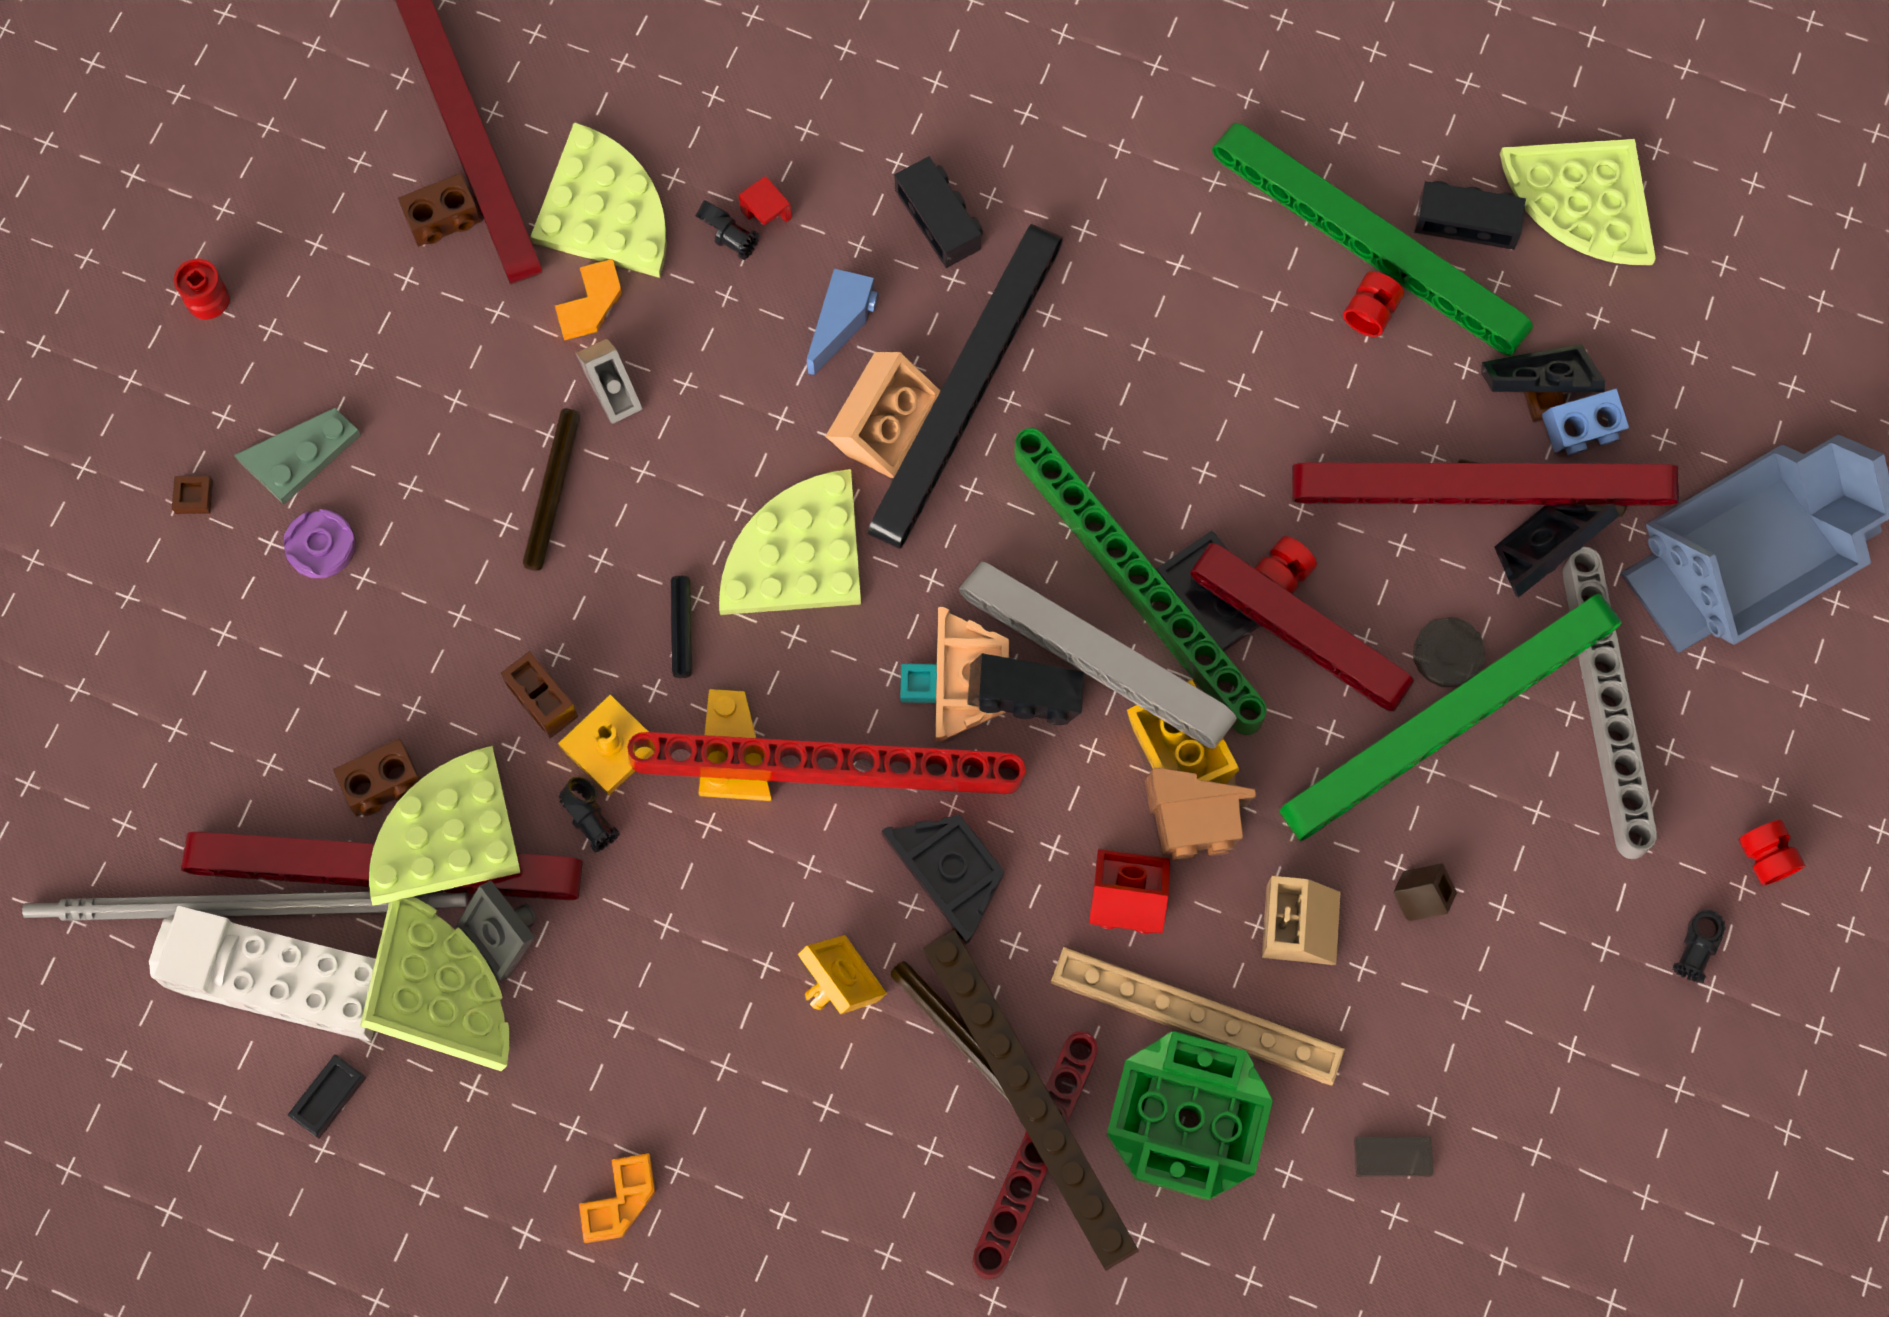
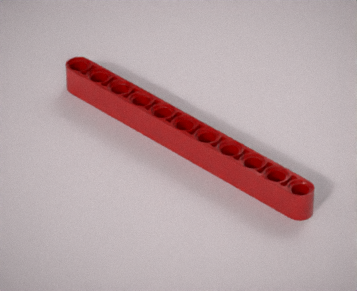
[627,732,1026,794]

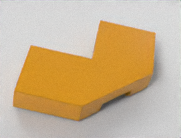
[555,259,622,341]
[579,1153,656,1243]

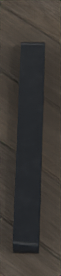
[868,224,1063,549]

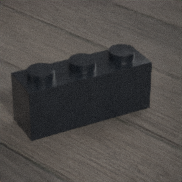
[894,156,983,268]
[1414,181,1526,250]
[967,653,1084,725]

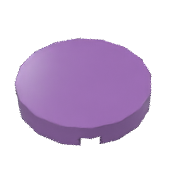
[284,509,356,578]

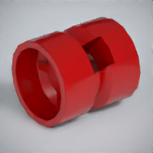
[173,258,230,320]
[1343,271,1404,337]
[1254,536,1317,594]
[1738,819,1806,886]

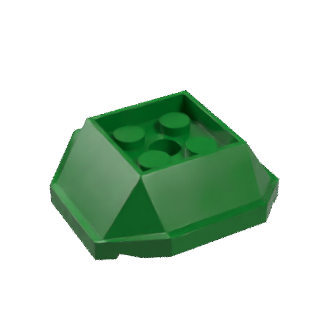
[1106,1031,1273,1201]

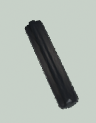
[671,576,692,678]

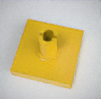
[558,695,654,795]
[798,935,887,1015]

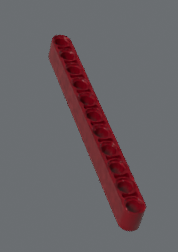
[395,0,542,285]
[1292,462,1679,506]
[181,832,583,900]

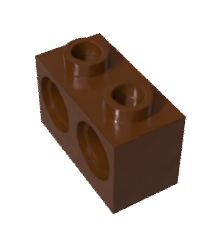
[398,173,481,247]
[501,651,578,739]
[333,738,420,817]

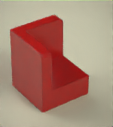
[739,176,792,225]

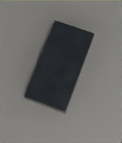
[287,1054,366,1139]

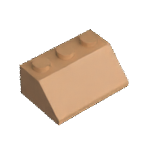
[825,352,940,478]

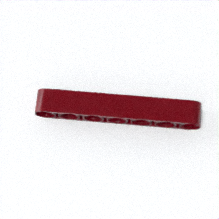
[1190,543,1414,712]
[972,1031,1098,1280]

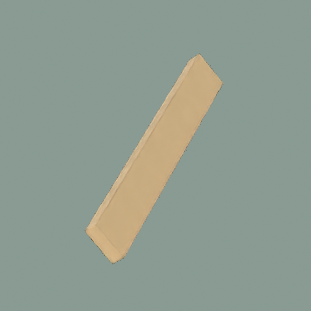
[1051,947,1345,1086]

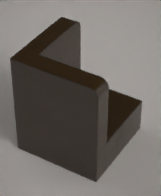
[1394,863,1457,921]

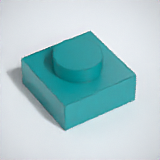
[900,664,937,703]

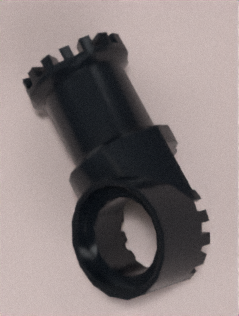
[695,200,760,260]
[559,777,620,853]
[1672,910,1726,983]

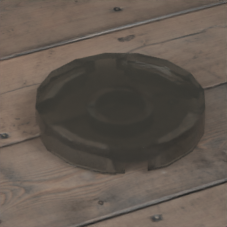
[1413,617,1485,688]

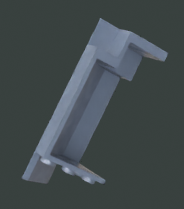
[1620,434,1889,653]

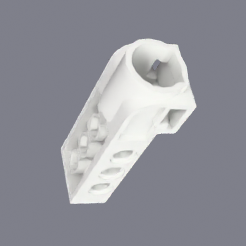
[149,906,376,1042]

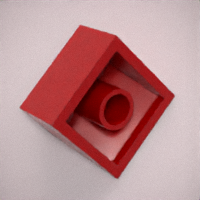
[1089,849,1170,934]

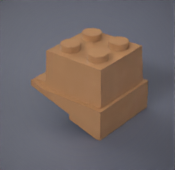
[1145,768,1256,861]

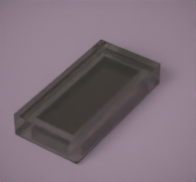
[1354,1137,1433,1177]

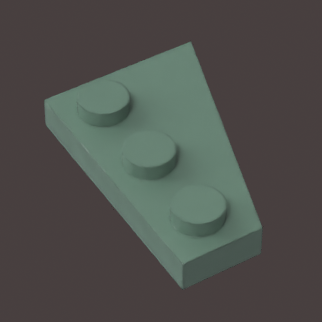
[234,408,361,505]

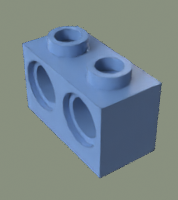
[1542,388,1629,456]

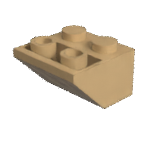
[1262,876,1341,965]

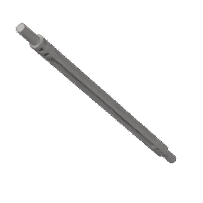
[22,891,468,921]

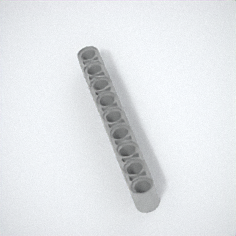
[1562,547,1657,859]
[959,561,1237,749]

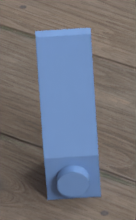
[807,269,879,375]

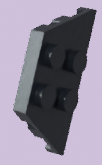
[1494,504,1619,597]
[882,815,1004,944]

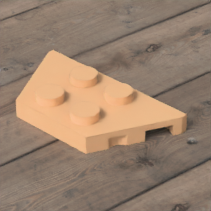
[936,607,1009,742]

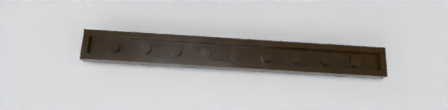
[923,930,1139,1271]

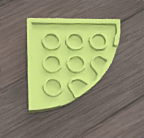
[530,123,667,278]
[1500,139,1656,265]
[719,469,861,615]
[369,746,520,905]
[360,897,509,1071]

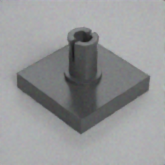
[456,881,536,982]

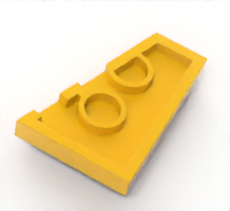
[699,689,772,801]

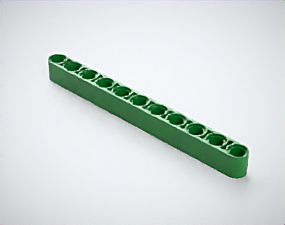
[1212,123,1533,355]
[1014,428,1267,735]
[1278,593,1622,842]

